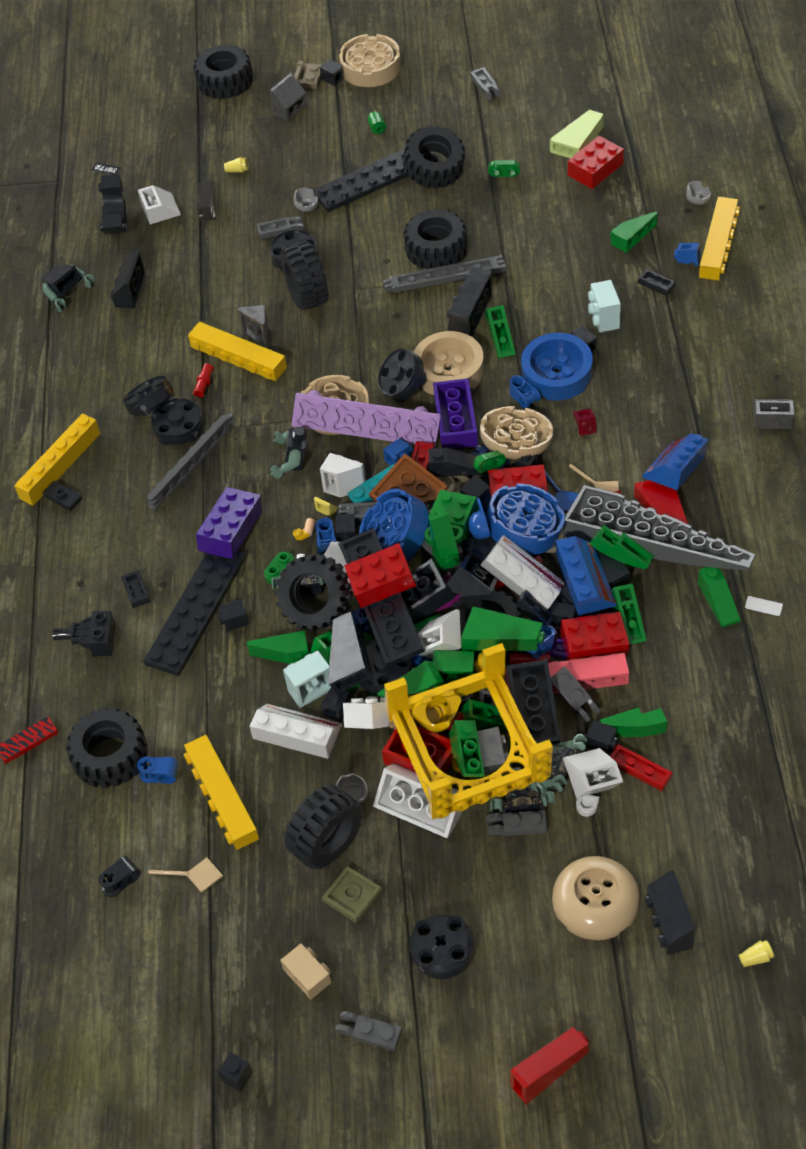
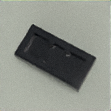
[637,269,676,296]
[42,481,82,511]
[121,570,151,608]

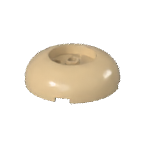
[301,375,369,435]
[480,406,553,460]
[552,856,640,940]

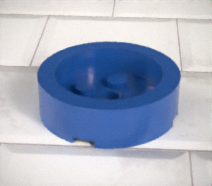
[521,333,593,401]
[485,484,565,555]
[359,489,428,562]

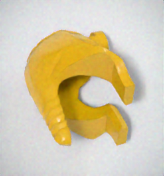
[412,690,461,732]

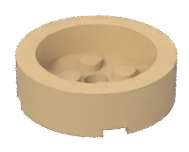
[339,34,401,87]
[414,331,484,395]

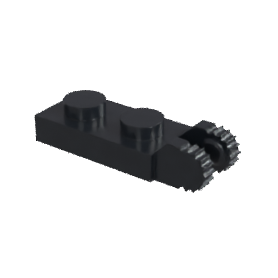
[516,590,561,641]

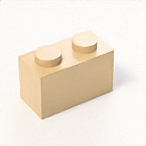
[280,944,331,1000]

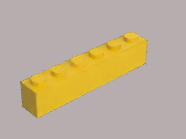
[699,197,740,280]
[188,322,287,381]
[14,413,101,506]
[183,735,259,850]

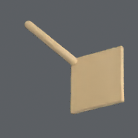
[569,464,619,492]
[148,858,223,893]

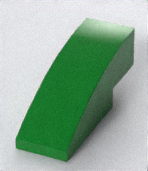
[590,525,654,569]
[600,708,667,737]

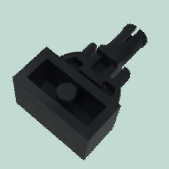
[52,611,116,657]

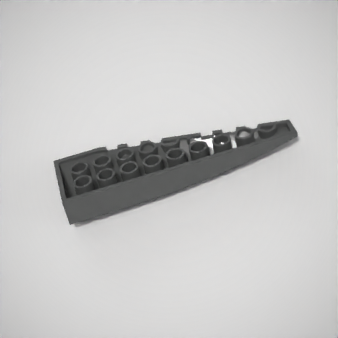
[563,485,755,570]

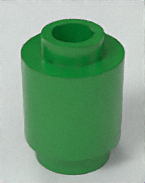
[367,111,386,134]

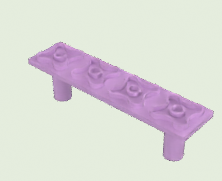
[292,390,440,447]

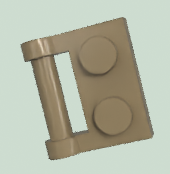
[294,61,322,89]

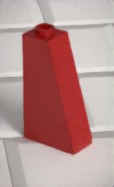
[634,480,688,524]
[510,1027,589,1105]

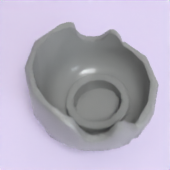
[686,181,712,205]
[294,188,318,212]
[336,773,368,803]

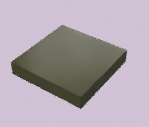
[322,866,382,924]

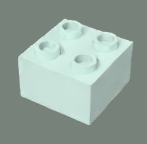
[588,280,620,332]
[283,651,331,708]

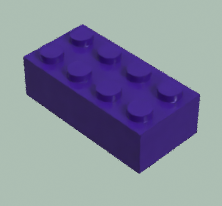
[433,378,478,449]
[196,487,262,559]

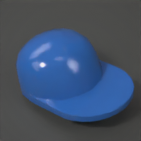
[468,498,490,540]

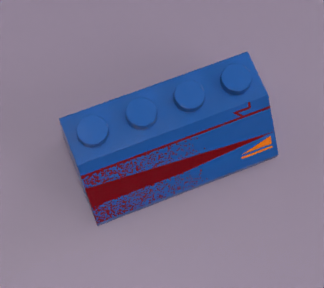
[642,433,708,490]
[556,536,616,615]

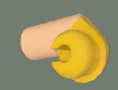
[293,518,315,541]

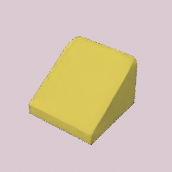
[314,497,338,517]

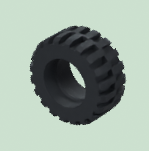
[193,44,253,99]
[403,125,466,189]
[403,209,468,269]
[280,241,329,310]
[275,554,353,631]
[449,589,523,660]
[66,708,148,788]
[284,785,363,869]

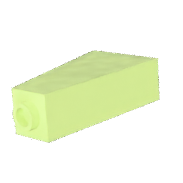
[550,110,604,158]

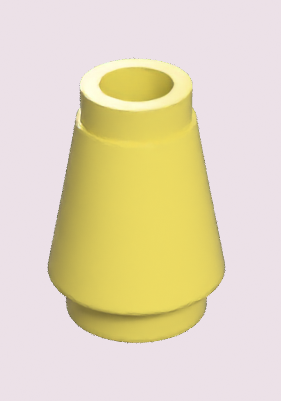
[224,157,249,173]
[738,940,774,967]

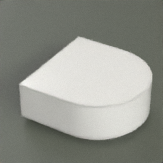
[576,795,599,816]

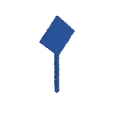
[545,471,579,512]

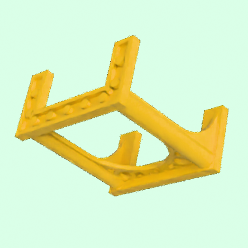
[384,643,553,820]

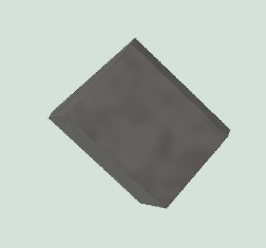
[238,305,269,348]

